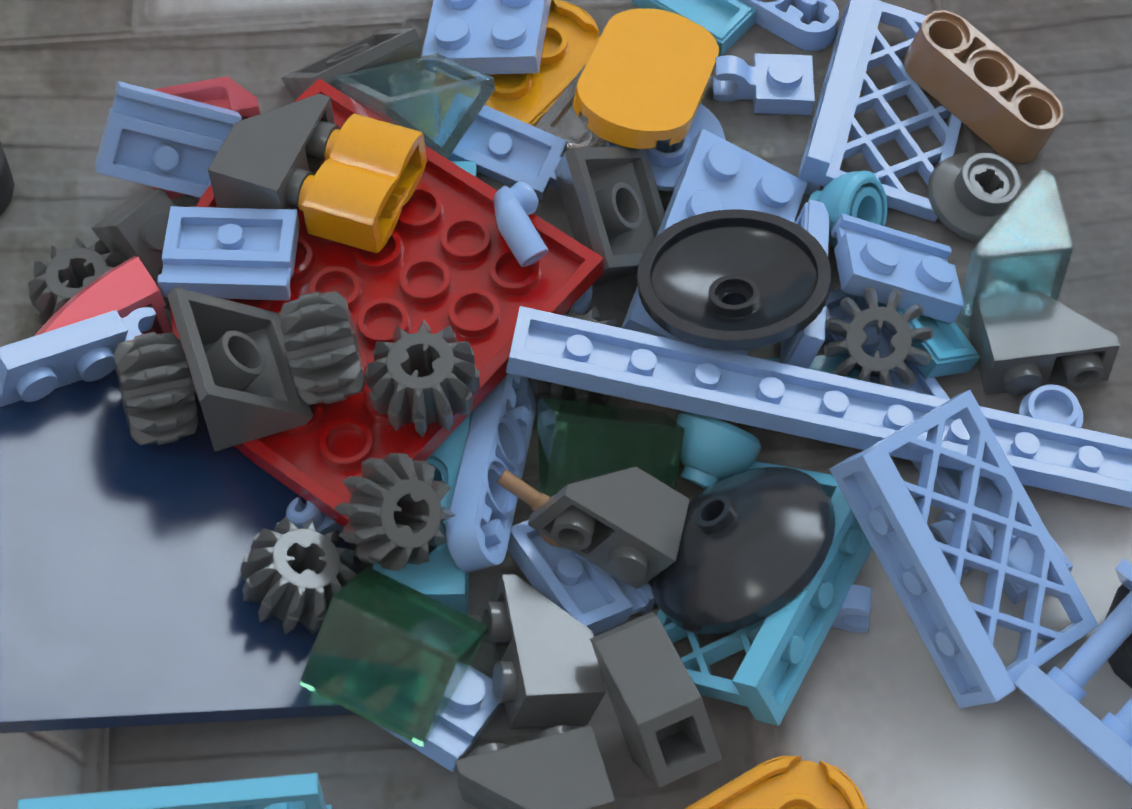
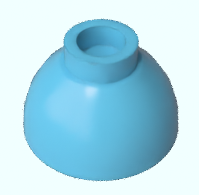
[808,171,887,248]
[674,411,762,489]

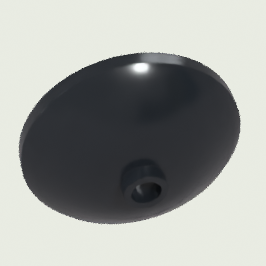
[637,209,831,351]
[650,467,835,634]

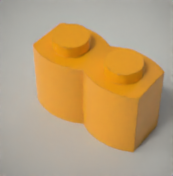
[298,114,427,253]

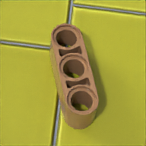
[904,10,1063,163]

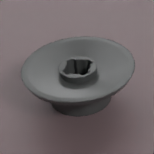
[928,152,1031,244]

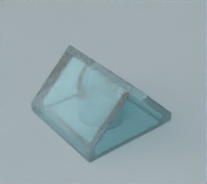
[331,53,495,159]
[956,169,1074,328]

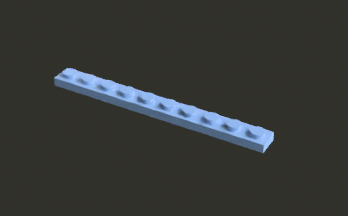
[506,306,1132,508]

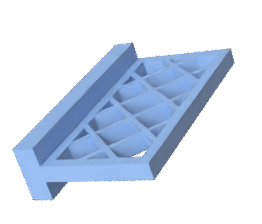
[797,0,961,222]
[829,390,1099,708]

